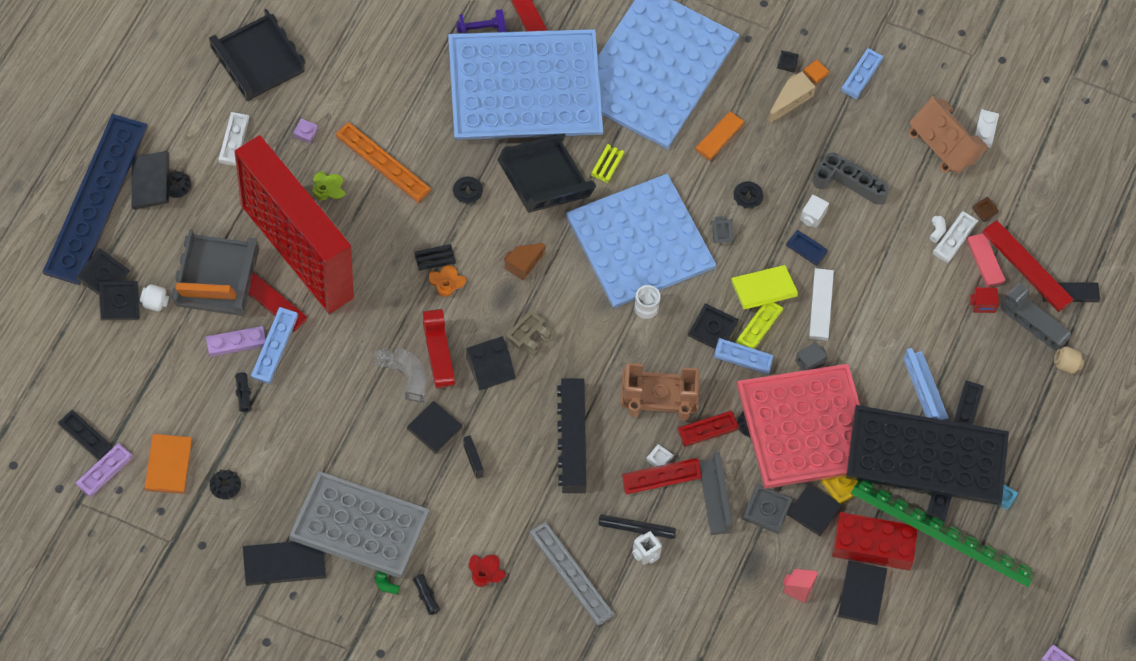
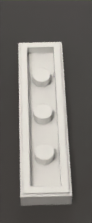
[809,268,834,341]

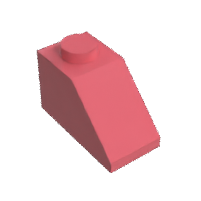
[783,569,818,603]

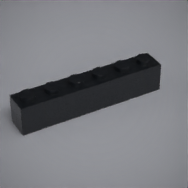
[557,378,586,493]

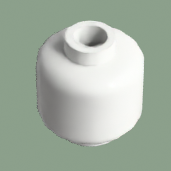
[140,284,170,312]

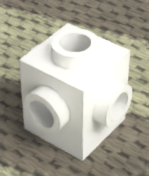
[632,531,662,565]

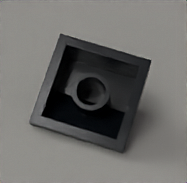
[466,336,516,391]

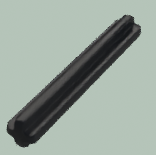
[598,514,676,539]

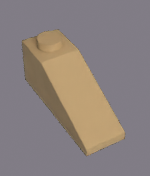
[768,72,815,123]

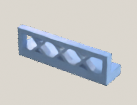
[903,348,949,421]

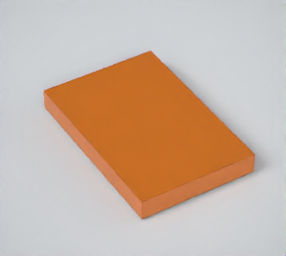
[145,434,192,494]

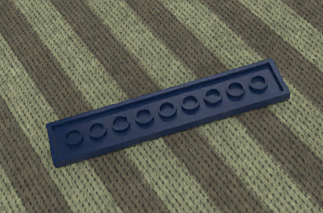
[43,114,148,285]

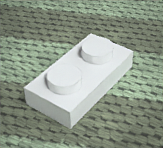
[975,109,999,148]

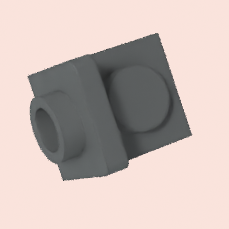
[710,216,733,243]

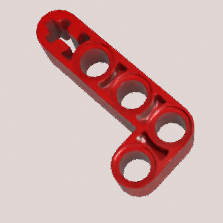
[423,309,455,389]

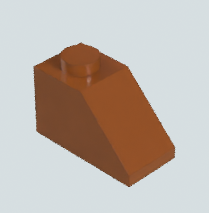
[504,243,546,280]

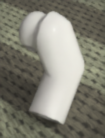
[929,216,946,243]

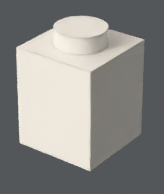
[800,195,829,228]

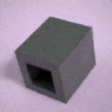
[795,342,827,371]

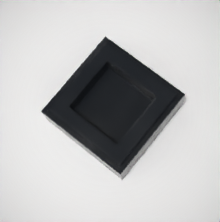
[777,50,799,73]

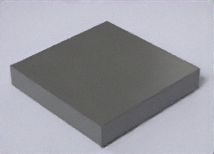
[742,484,793,534]

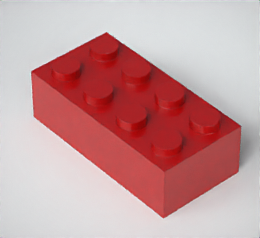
[832,512,918,571]

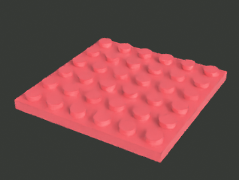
[736,364,860,489]

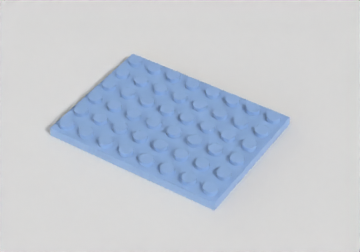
[597,0,739,149]
[448,29,603,140]

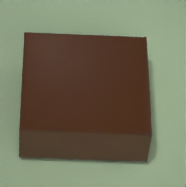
[972,197,999,222]

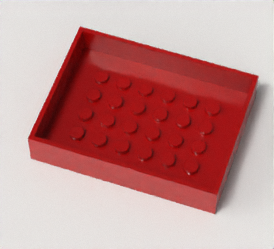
[234,135,354,314]

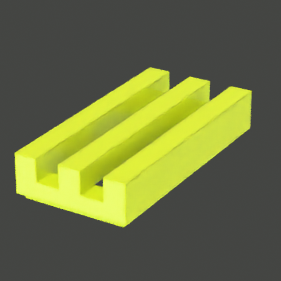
[591,144,624,183]

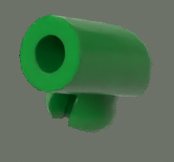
[374,571,400,595]

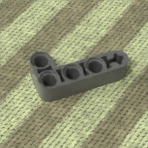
[813,153,889,204]
[1001,283,1071,351]

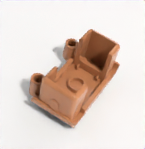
[909,94,987,173]
[621,363,700,421]

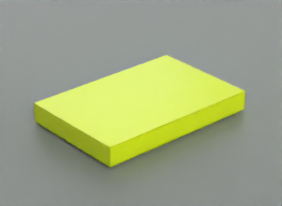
[731,265,798,310]

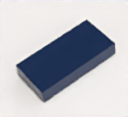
[786,230,828,266]

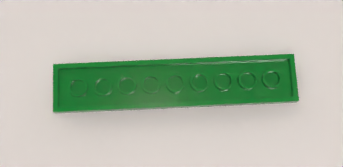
[850,480,1034,587]

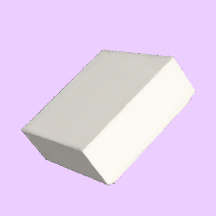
[646,444,674,467]

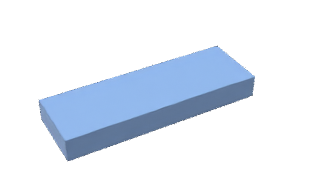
[841,48,883,99]
[714,338,774,375]

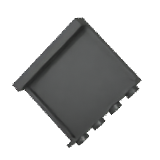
[172,229,259,316]

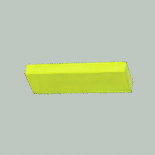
[736,302,783,349]

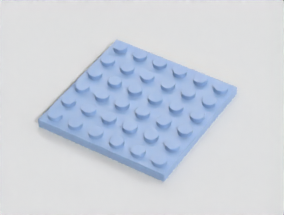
[566,173,716,309]

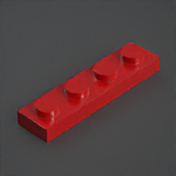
[621,458,701,495]

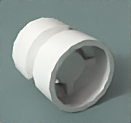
[634,285,660,319]

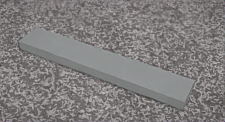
[529,521,614,627]

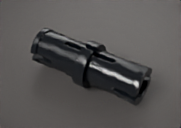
[235,372,252,413]
[413,574,440,615]

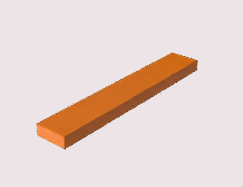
[336,122,431,203]

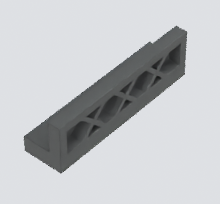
[699,452,732,535]

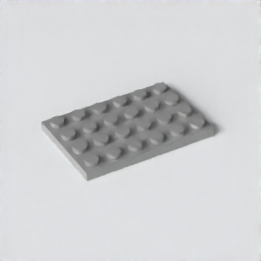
[289,471,430,579]

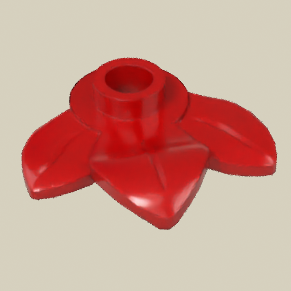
[468,554,506,587]

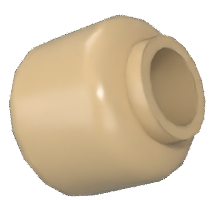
[1054,346,1084,374]

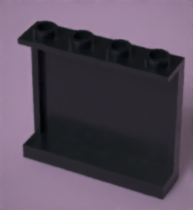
[209,9,305,101]
[497,133,596,213]

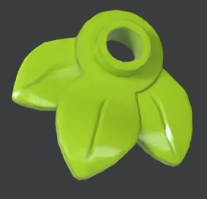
[312,171,346,200]

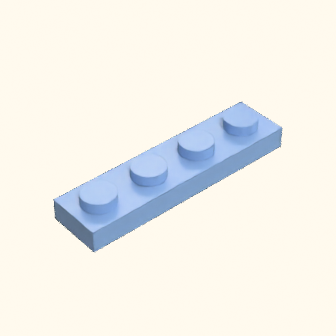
[251,307,298,384]

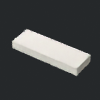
[219,112,250,166]
[933,211,979,264]

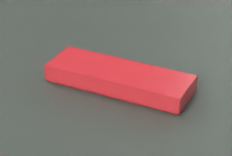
[966,233,1006,288]

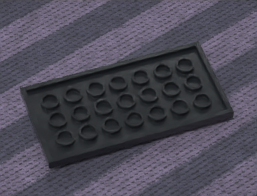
[846,405,1009,505]

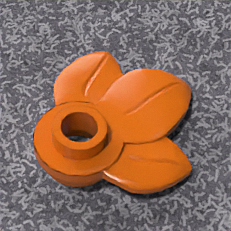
[429,265,466,297]

